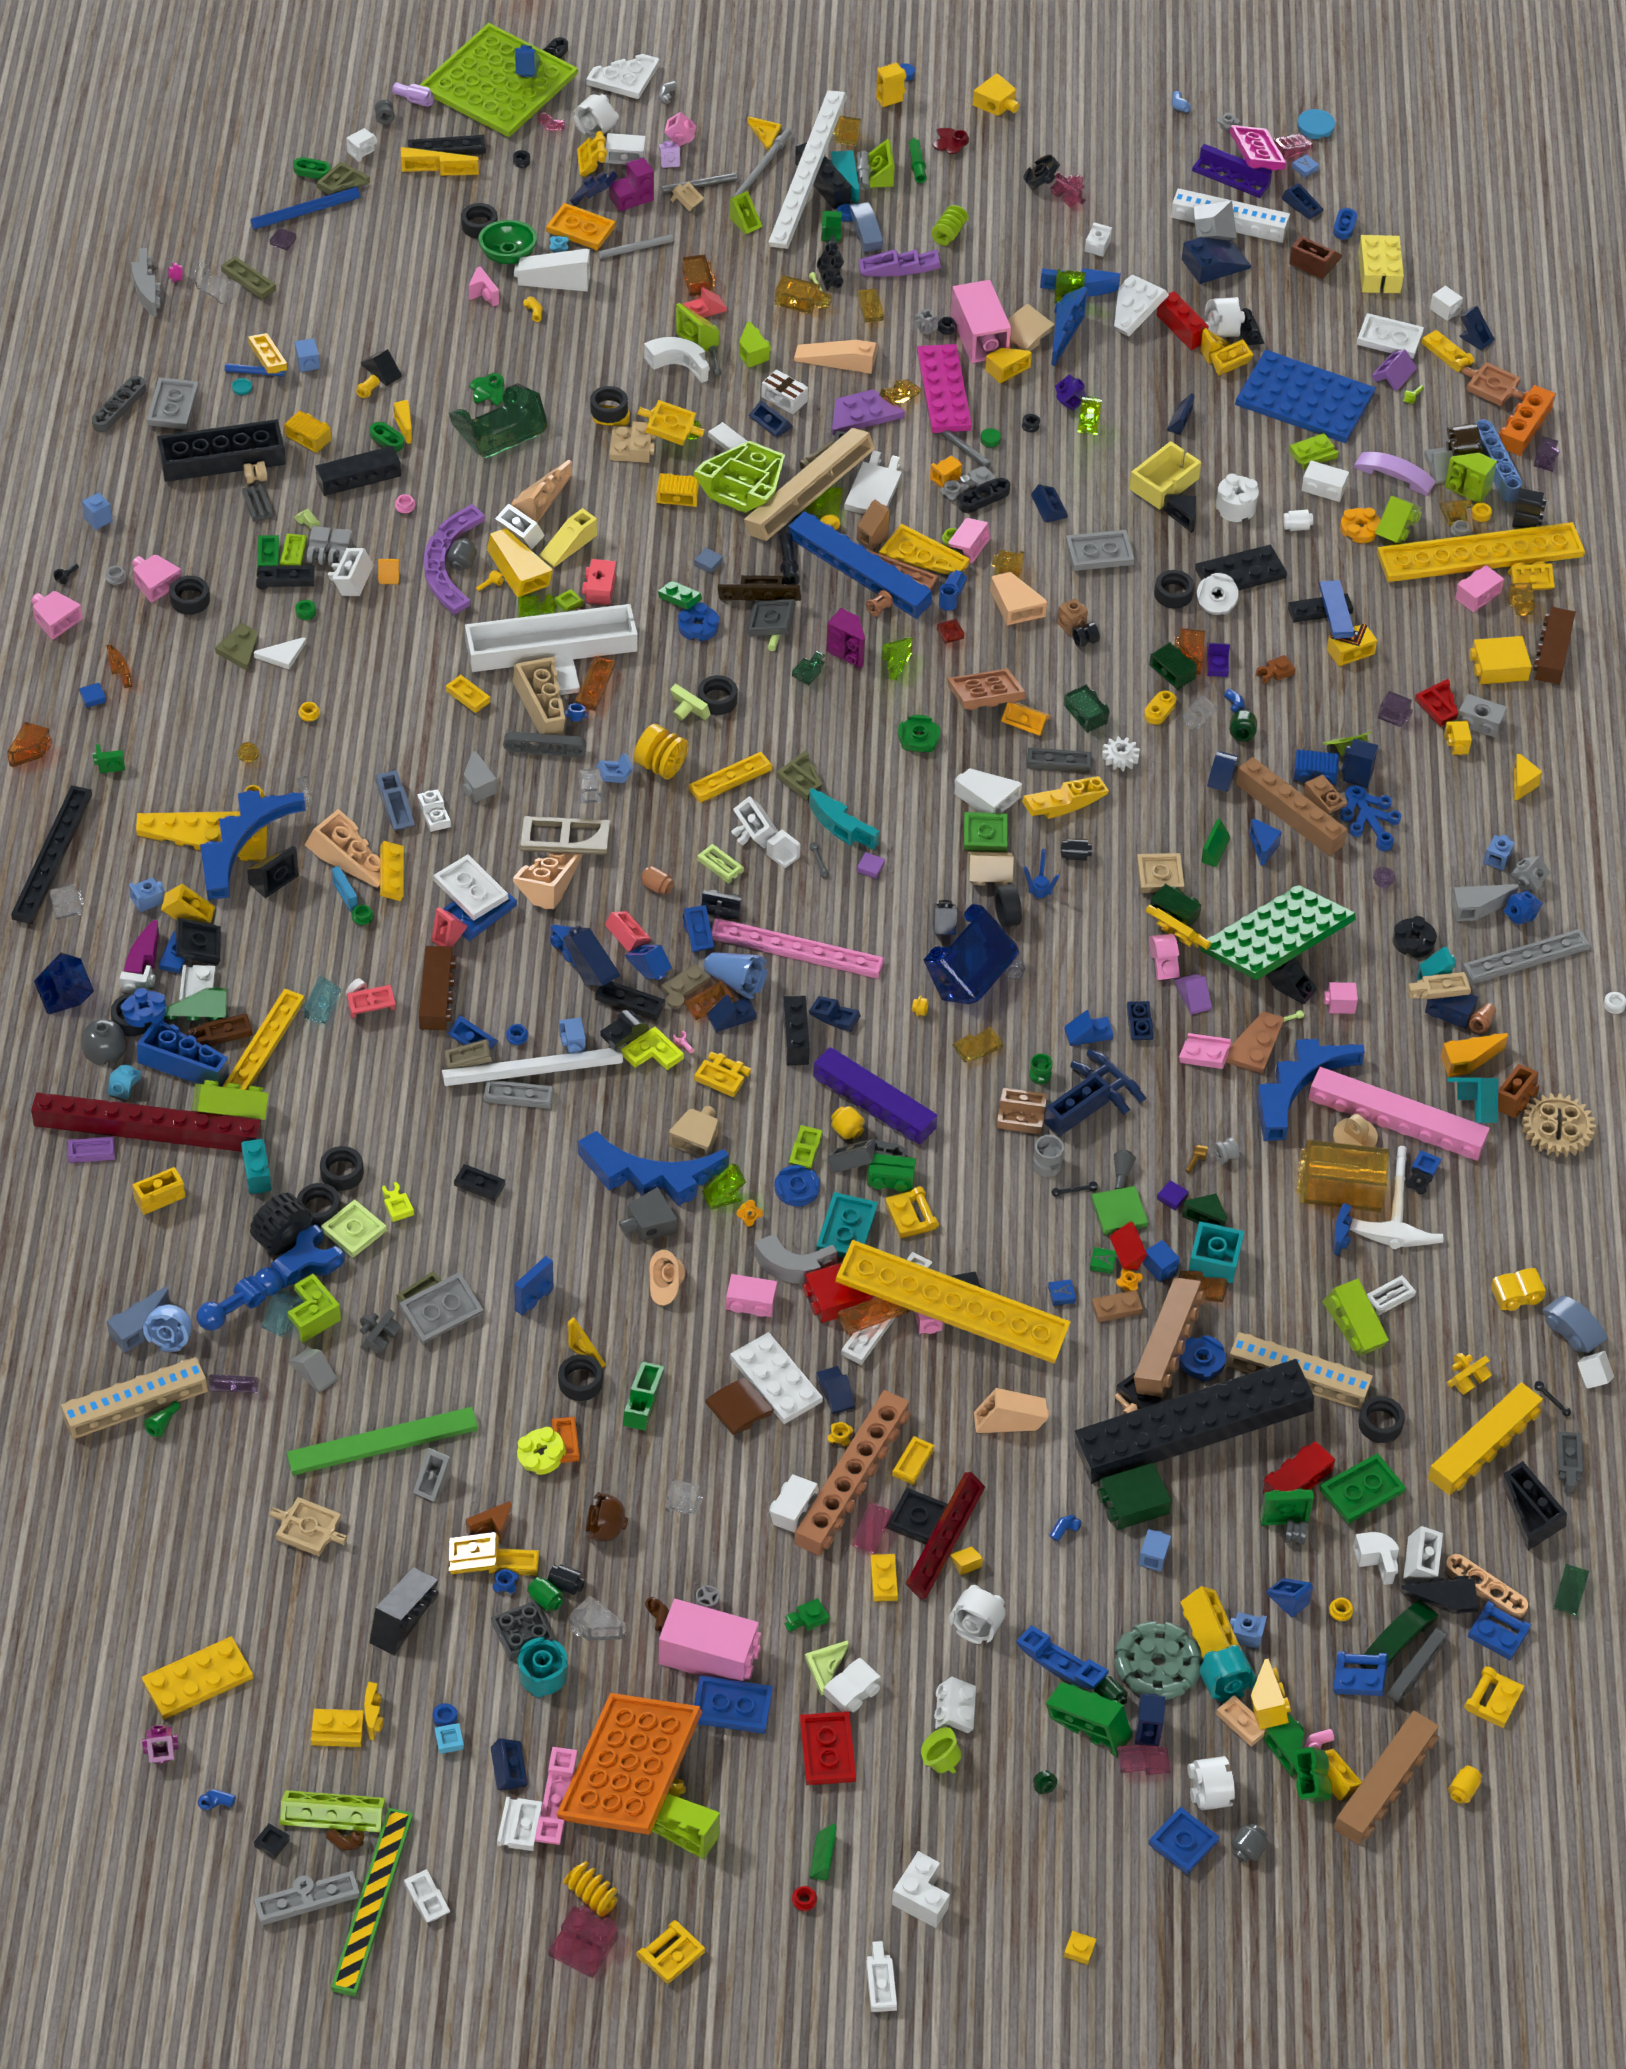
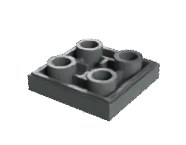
[491,1601,555,1661]

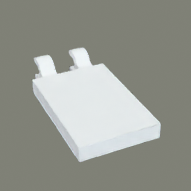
[844,450,902,514]

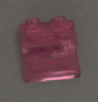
[548,1906,618,1978]

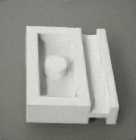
[179,965,216,1000]
[497,1797,542,1851]

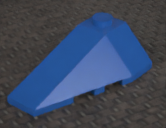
[1051,287,1088,366]

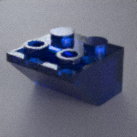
[34,952,94,1014]

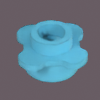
[549,236,569,253]

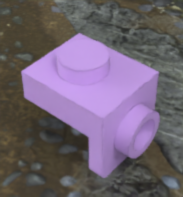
[659,141,680,168]

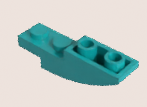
[809,788,879,850]

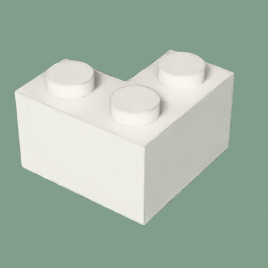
[892,1851,950,1928]

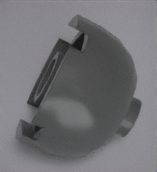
[81,1019,127,1064]

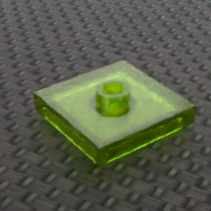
[797,487,843,520]

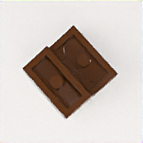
[705,1377,774,1435]

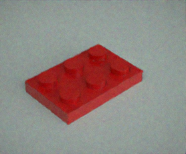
[799,1711,856,1785]

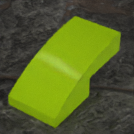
[789,1125,823,1169]

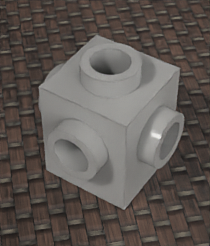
[1511,856,1550,891]

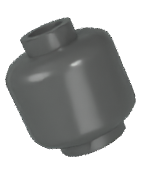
[447,538,477,571]
[1231,1823,1269,1863]

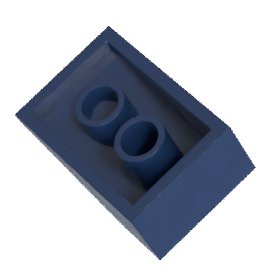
[1181,237,1251,284]

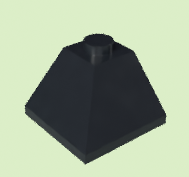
[247,846,299,899]

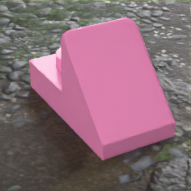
[469,266,499,307]

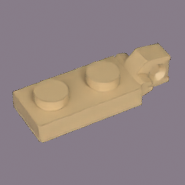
[1407,972,1471,999]

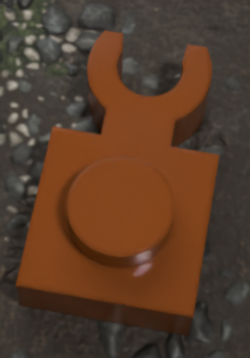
[1256,655,1296,684]

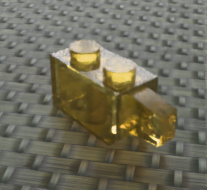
[775,275,832,313]

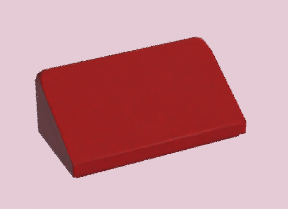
[1110,1221,1147,1270]

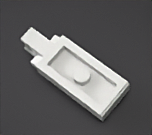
[866,1941,897,2012]

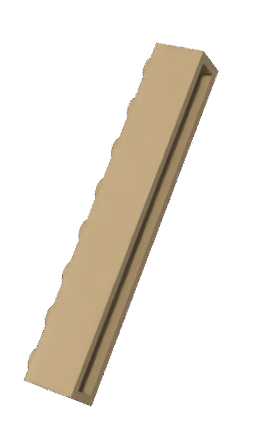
[744,428,875,541]

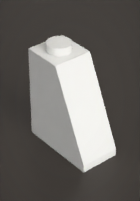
[954,768,1022,813]

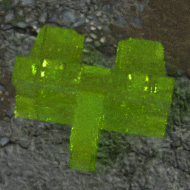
[1077,396,1102,435]

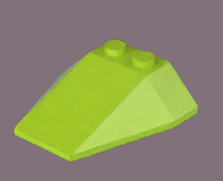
[694,441,785,513]

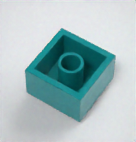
[1188,1221,1244,1283]

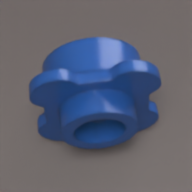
[564,703,589,722]
[492,1569,518,1594]

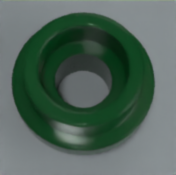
[1033,1770,1058,1794]

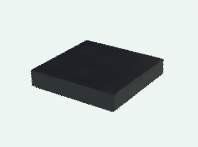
[175,918,221,965]
[887,1487,948,1544]

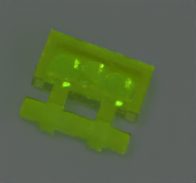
[518,594,556,618]

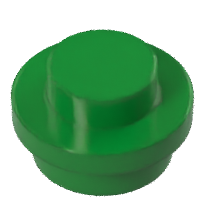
[351,904,374,925]

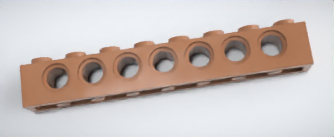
[794,1390,911,1556]

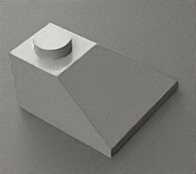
[1194,201,1237,240]

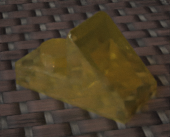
[1439,500,1472,527]

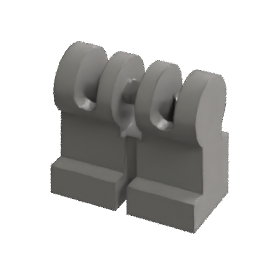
[307,526,353,566]

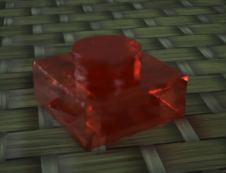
[937,619,964,644]

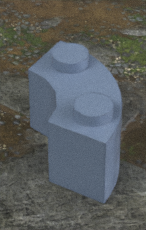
[1542,1295,1608,1353]

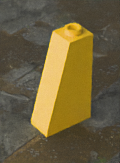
[487,528,553,598]

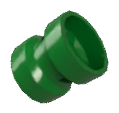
[1029,1053,1053,1085]

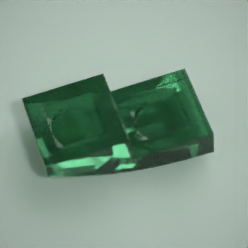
[1553,1564,1589,1616]

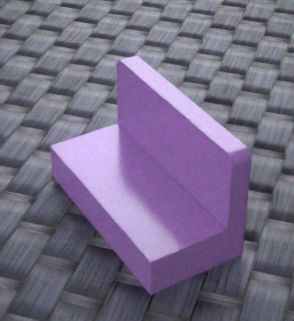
[1371,349,1417,391]

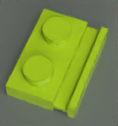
[1289,433,1339,470]

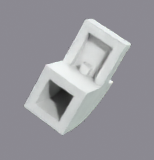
[1353,1532,1399,1585]

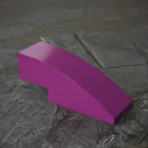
[124,920,159,975]

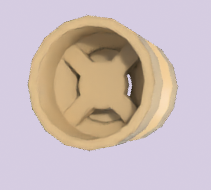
[243,461,267,484]

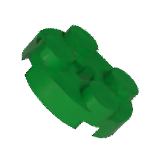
[898,715,940,752]

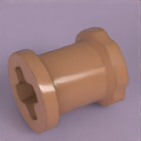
[866,590,893,616]

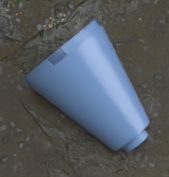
[704,952,768,999]

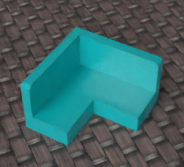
[1447,1078,1498,1123]

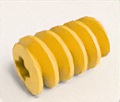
[563,1861,618,1917]

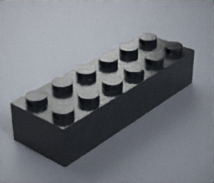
[157,419,286,482]

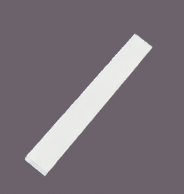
[442,1047,623,1086]

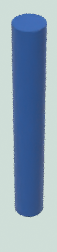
[225,364,285,377]

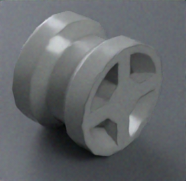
[1213,1137,1240,1164]
[696,1585,720,1611]

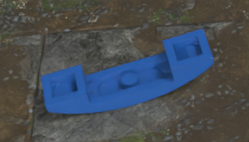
[1016,1625,1109,1689]

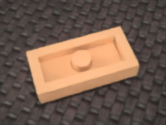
[1216,1695,1265,1747]

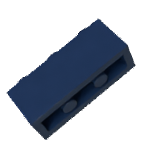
[1044,1072,1111,1137]

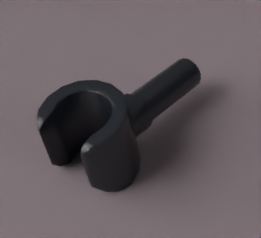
[53,564,79,584]

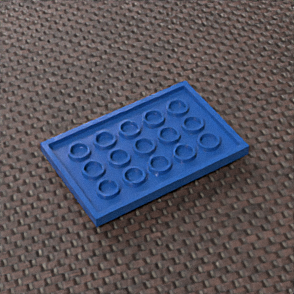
[1235,349,1376,443]

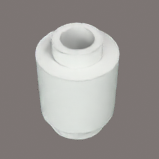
[1283,509,1313,531]

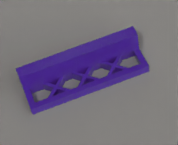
[1192,144,1272,198]

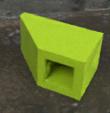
[739,321,771,368]

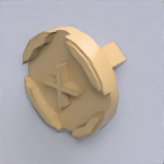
[1332,1114,1378,1158]

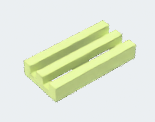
[697,844,744,884]

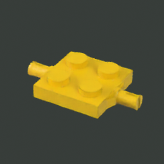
[637,400,705,446]
[1145,905,1211,950]

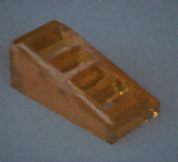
[684,980,735,1021]

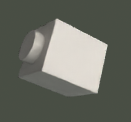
[1430,286,1463,321]

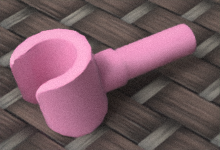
[673,1031,694,1053]

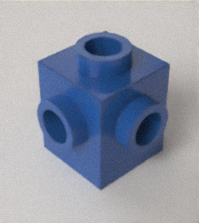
[1503,891,1543,925]

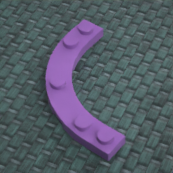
[424,504,485,615]

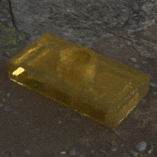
[857,288,884,323]

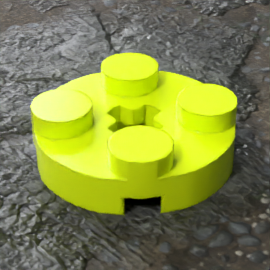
[517,1427,566,1475]

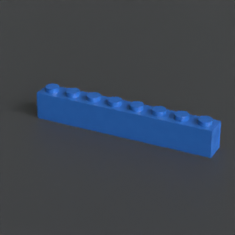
[788,511,932,619]

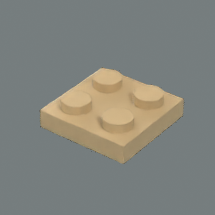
[1136,853,1184,893]

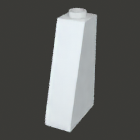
[514,249,590,292]

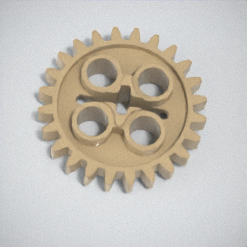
[1521,1093,1596,1157]

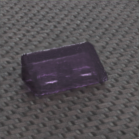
[209,1374,260,1393]

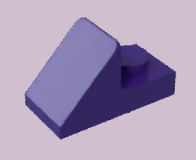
[1207,642,1230,677]

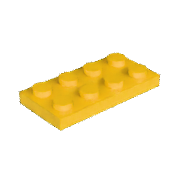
[142,1636,253,1720]

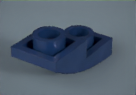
[1127,1001,1154,1040]

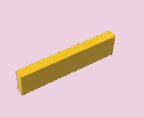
[688,752,772,803]

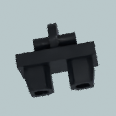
[701,890,742,920]

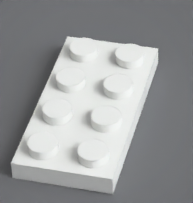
[730,1332,823,1424]

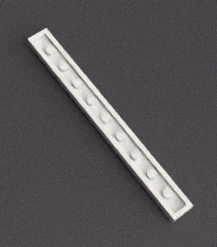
[769,91,847,249]

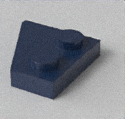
[570,170,618,206]

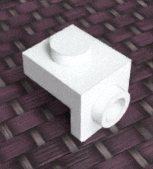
[119,965,155,993]

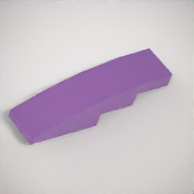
[859,249,942,277]

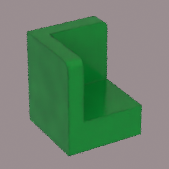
[821,211,842,242]

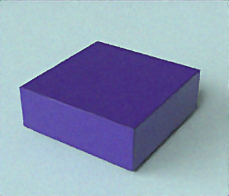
[1157,1180,1189,1211]

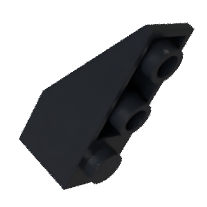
[1401,1576,1478,1614]

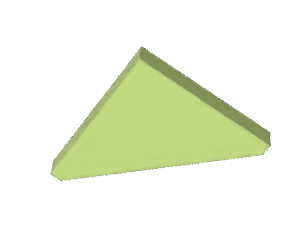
[805,1640,849,1695]

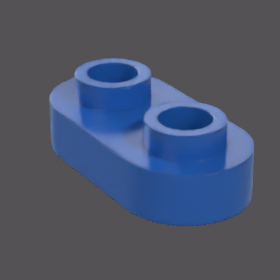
[1333,208,1357,240]

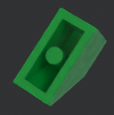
[1263,1714,1304,1777]

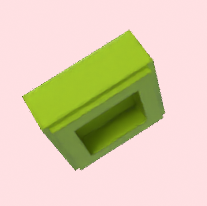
[555,589,584,612]

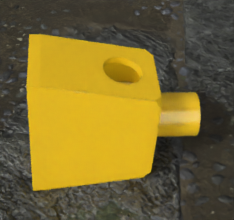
[972,73,1020,116]

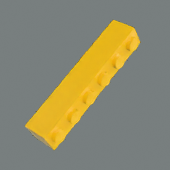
[1428,1382,1543,1496]

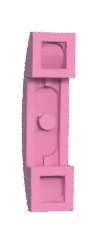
[535,1747,577,1845]

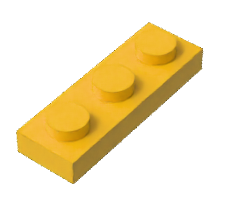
[248,333,287,374]
[380,841,404,901]

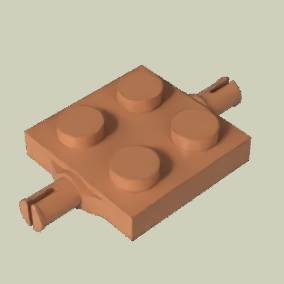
[1462,362,1525,406]

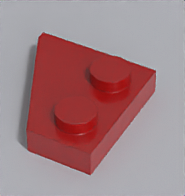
[1415,679,1458,727]

